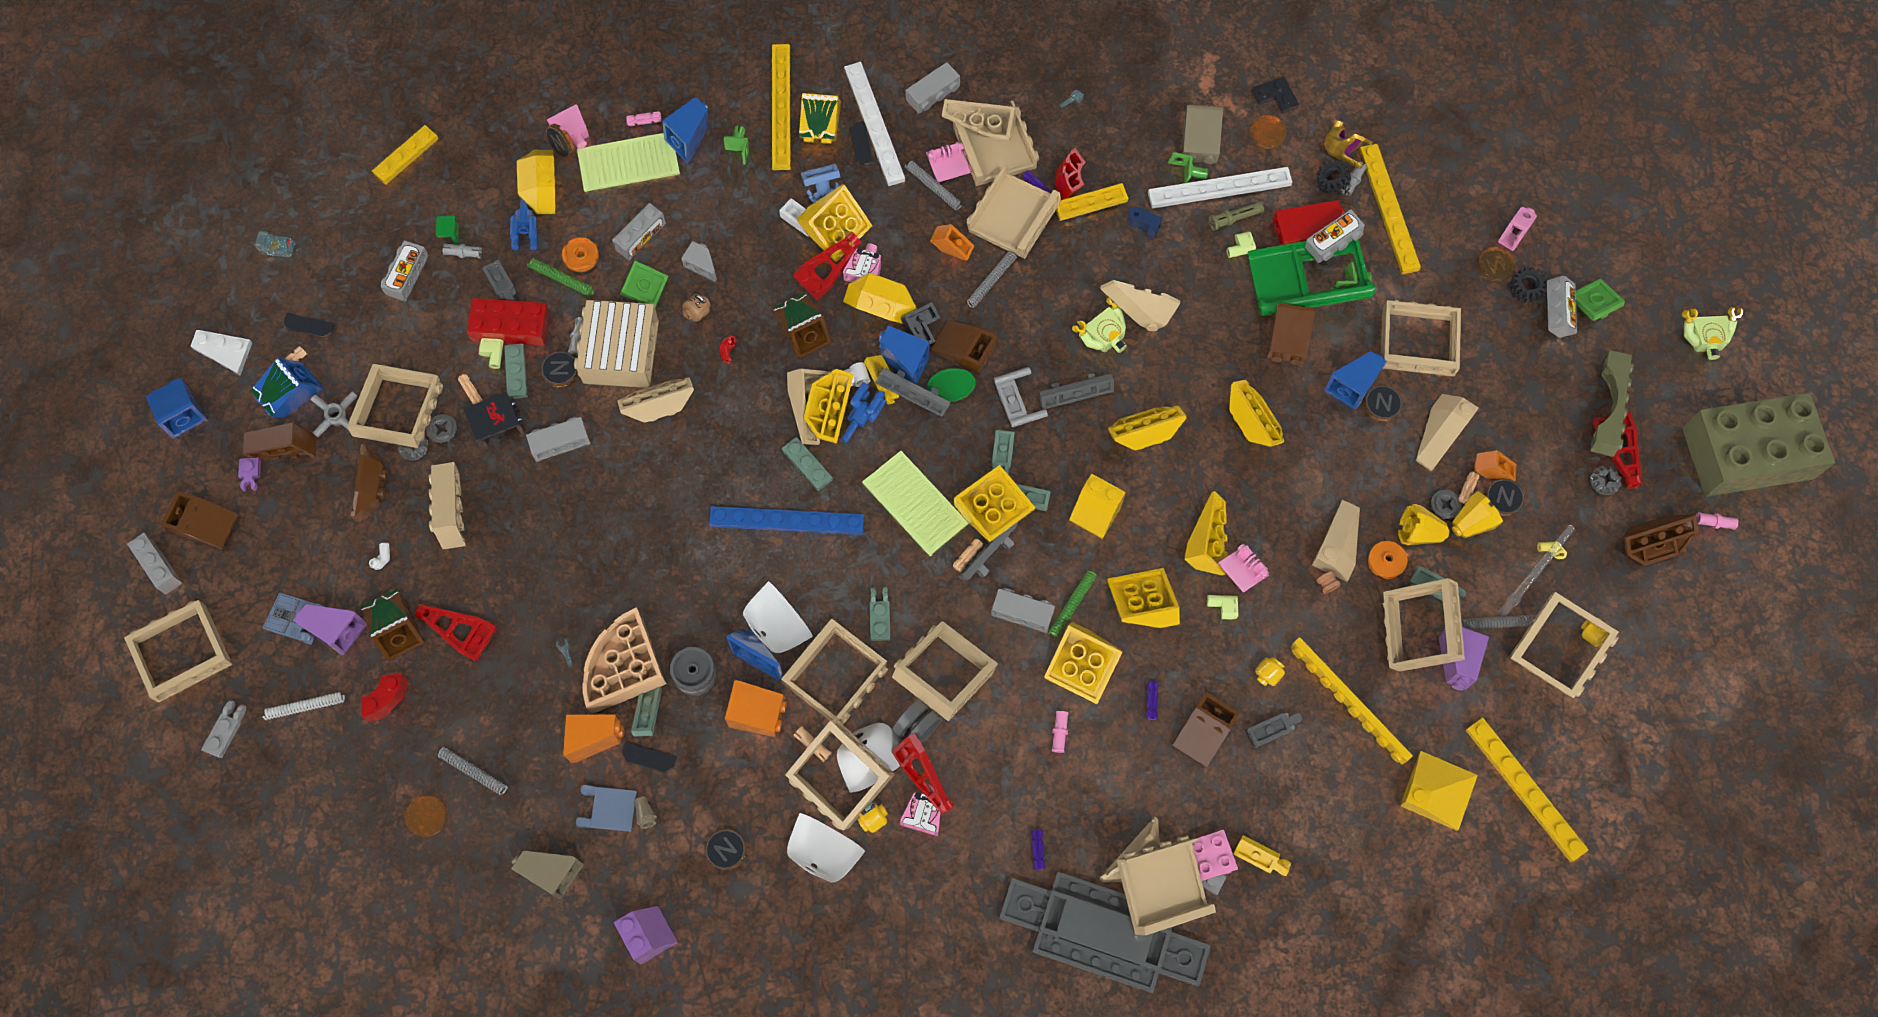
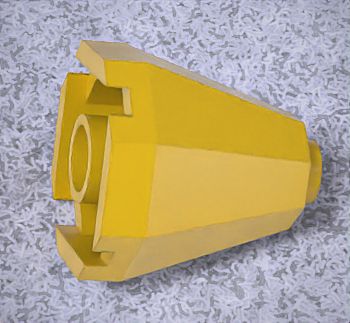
[1452,491,1503,538]
[1398,504,1449,545]

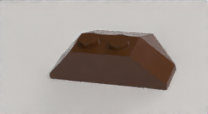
[351,444,388,523]
[1623,514,1699,566]

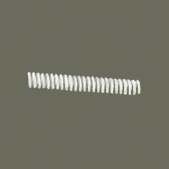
[263,692,345,720]

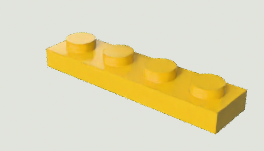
[372,125,439,185]
[1056,183,1128,221]

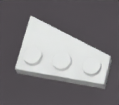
[191,330,252,376]

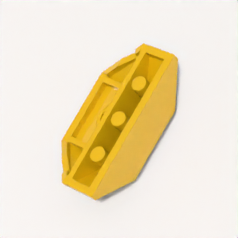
[517,150,555,214]
[843,273,917,324]
[803,369,854,444]
[1230,380,1284,447]
[1108,406,1186,450]

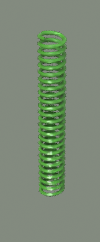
[527,258,594,296]
[1048,571,1097,637]

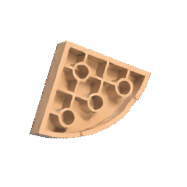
[583,607,667,714]

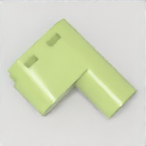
[1226,232,1256,258]
[479,338,504,369]
[1207,595,1238,619]

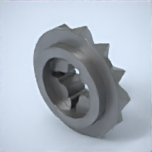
[426,414,458,444]
[397,432,429,460]
[1590,465,1622,495]
[1430,490,1462,520]

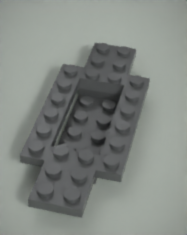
[999,872,1211,994]

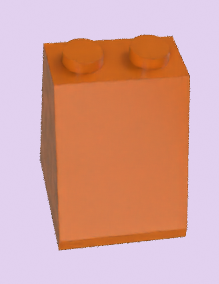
[725,680,787,737]
[563,715,624,763]

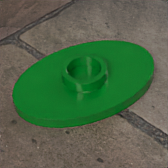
[927,368,976,402]

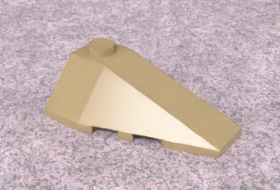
[942,99,1016,141]
[1100,280,1180,331]
[787,369,830,445]
[1416,394,1479,471]
[1312,500,1360,582]

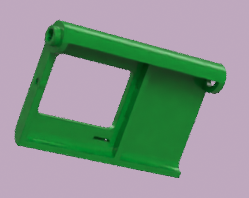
[1248,239,1376,317]

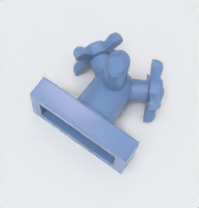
[801,164,840,203]

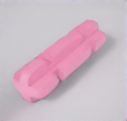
[626,111,662,126]

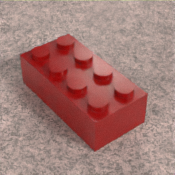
[466,298,550,346]

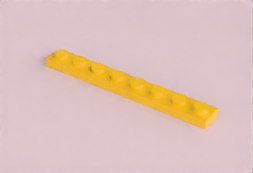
[772,44,791,170]
[1359,144,1421,274]
[1291,637,1413,765]
[1466,718,1589,863]

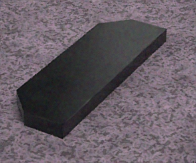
[850,121,873,165]
[284,313,335,338]
[622,742,677,773]

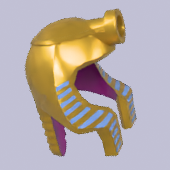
[1324,119,1373,168]

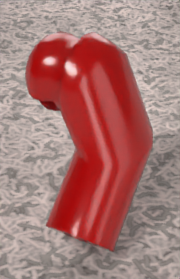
[719,335,736,363]

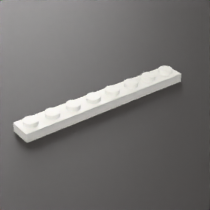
[844,62,905,186]
[1148,167,1292,208]

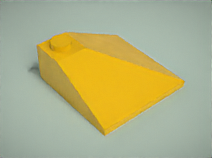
[797,184,873,262]
[954,465,1036,542]
[1107,568,1180,628]
[1044,622,1123,704]
[1400,751,1478,831]

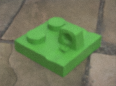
[620,261,668,307]
[1576,279,1625,321]

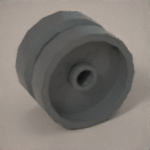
[670,647,717,696]
[892,699,943,744]

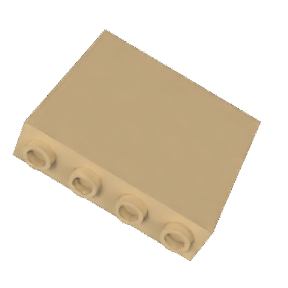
[953,101,1039,186]
[967,167,1061,259]
[1117,835,1216,935]

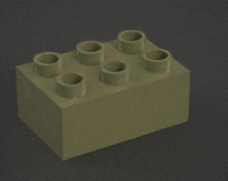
[1682,393,1836,497]

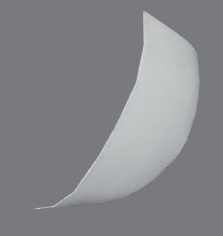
[743,581,813,653]
[837,722,903,793]
[787,813,865,882]

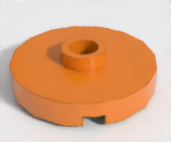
[562,237,599,272]
[1368,541,1408,579]

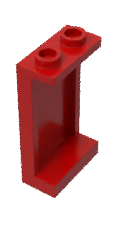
[1272,200,1344,245]

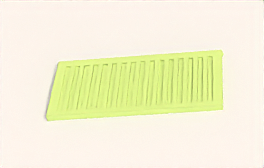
[577,133,680,192]
[862,451,969,556]

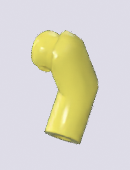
[1537,542,1567,559]

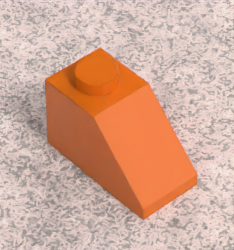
[930,224,975,261]
[1475,450,1516,482]

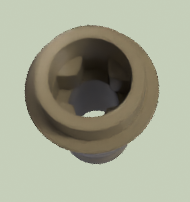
[634,797,657,829]

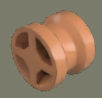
[1316,571,1341,594]

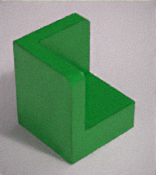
[436,216,459,243]

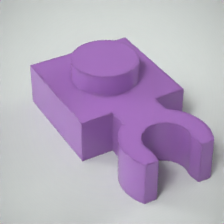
[238,458,261,491]

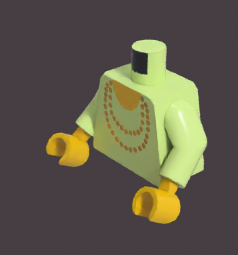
[1072,297,1127,353]
[1682,307,1743,360]

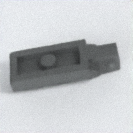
[482,260,516,301]
[1246,713,1303,749]

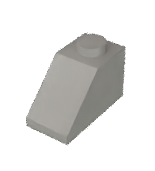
[681,241,717,282]

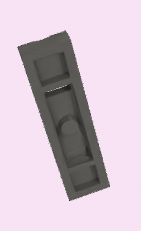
[875,368,950,417]
[1039,373,1114,410]
[958,523,1018,581]

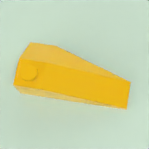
[1185,491,1228,575]

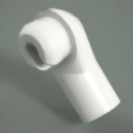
[369,543,390,570]

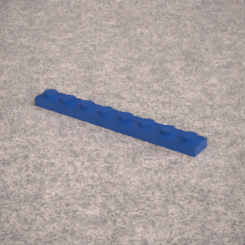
[709,506,864,535]

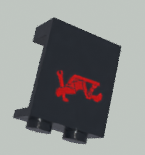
[463,392,524,448]

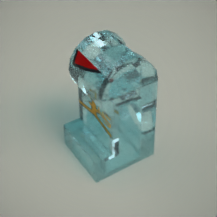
[255,231,296,257]

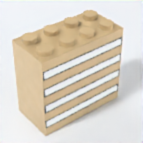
[574,300,659,388]

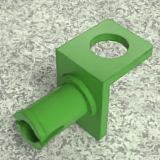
[724,126,749,165]
[1168,152,1208,184]
[1331,262,1372,289]

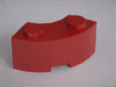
[1055,148,1086,200]
[361,673,408,722]

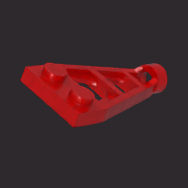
[793,231,862,301]
[1592,412,1643,489]
[415,603,498,662]
[892,733,955,815]

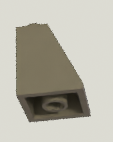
[1181,105,1223,164]
[511,851,584,900]

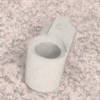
[843,362,870,387]

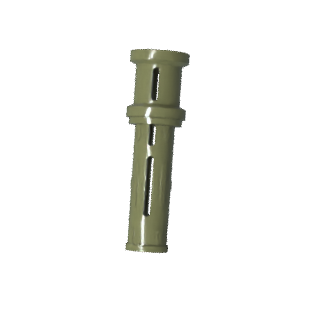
[1209,202,1264,231]

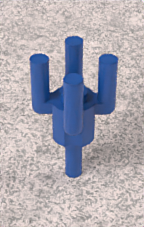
[510,198,537,250]
[841,382,886,443]

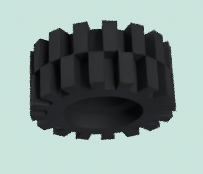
[1316,159,1351,195]
[1509,267,1547,303]

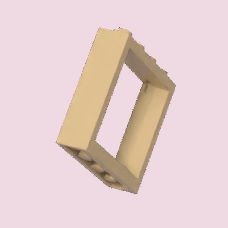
[1381,300,1461,376]
[347,364,443,448]
[1383,578,1465,672]
[1508,592,1619,698]
[124,600,233,703]
[781,619,888,724]
[892,621,998,722]
[785,719,895,831]

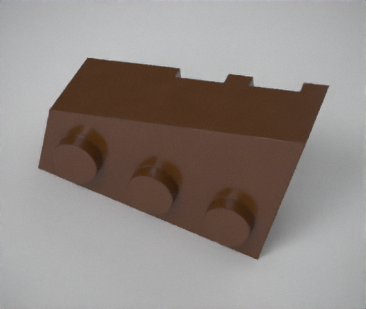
[243,422,316,460]

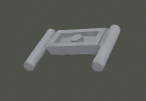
[993,367,1048,427]

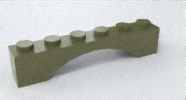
[1590,350,1634,457]

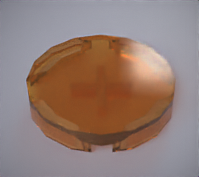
[1251,115,1287,149]
[405,796,447,837]

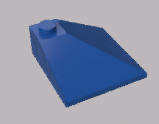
[726,629,783,682]

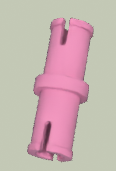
[1696,512,1738,530]
[1052,711,1069,753]

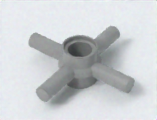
[311,392,358,438]

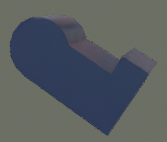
[1127,207,1163,240]

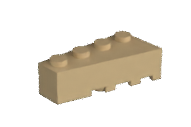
[429,462,466,549]

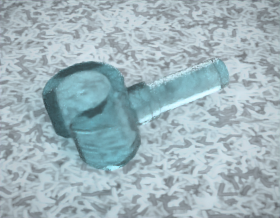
[1059,90,1084,108]
[556,638,573,667]

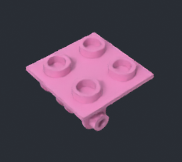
[926,142,971,183]
[1218,544,1269,593]
[1192,830,1238,881]

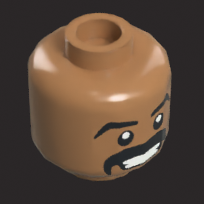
[683,294,710,322]

